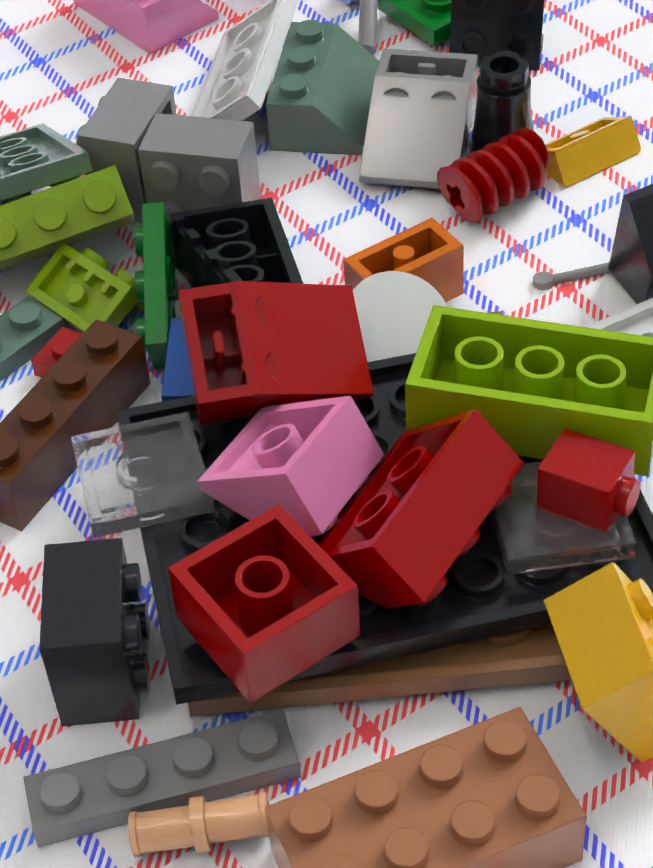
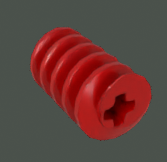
[437,127,549,223]

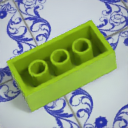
[405,305,653,477]

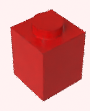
[537,428,641,537]

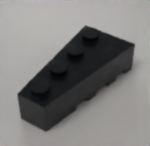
[169,198,303,288]

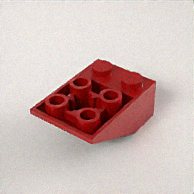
[179,281,374,425]

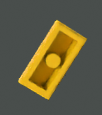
[544,117,641,186]

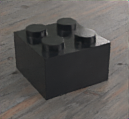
[39,538,150,727]

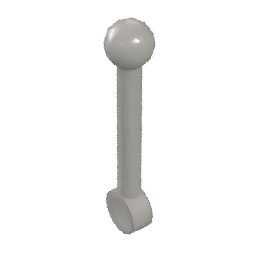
[533,262,610,291]

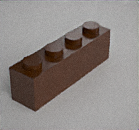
[0,319,150,532]

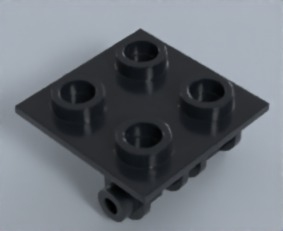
[449,0,544,70]

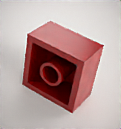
[168,504,360,704]

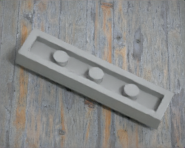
[23,709,301,848]

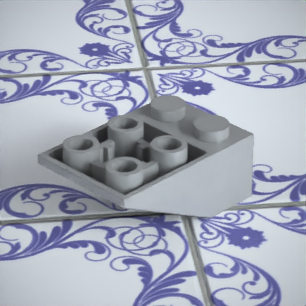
[359,48,478,190]

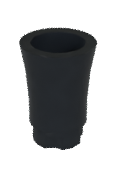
[469,51,534,152]

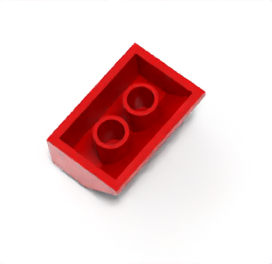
[318,409,524,609]

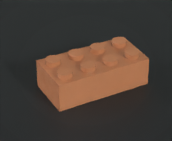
[265,707,587,868]

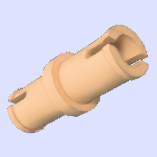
[128,792,270,857]

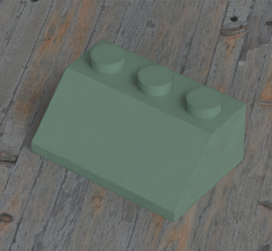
[266,20,379,155]

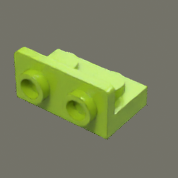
[25,242,144,333]

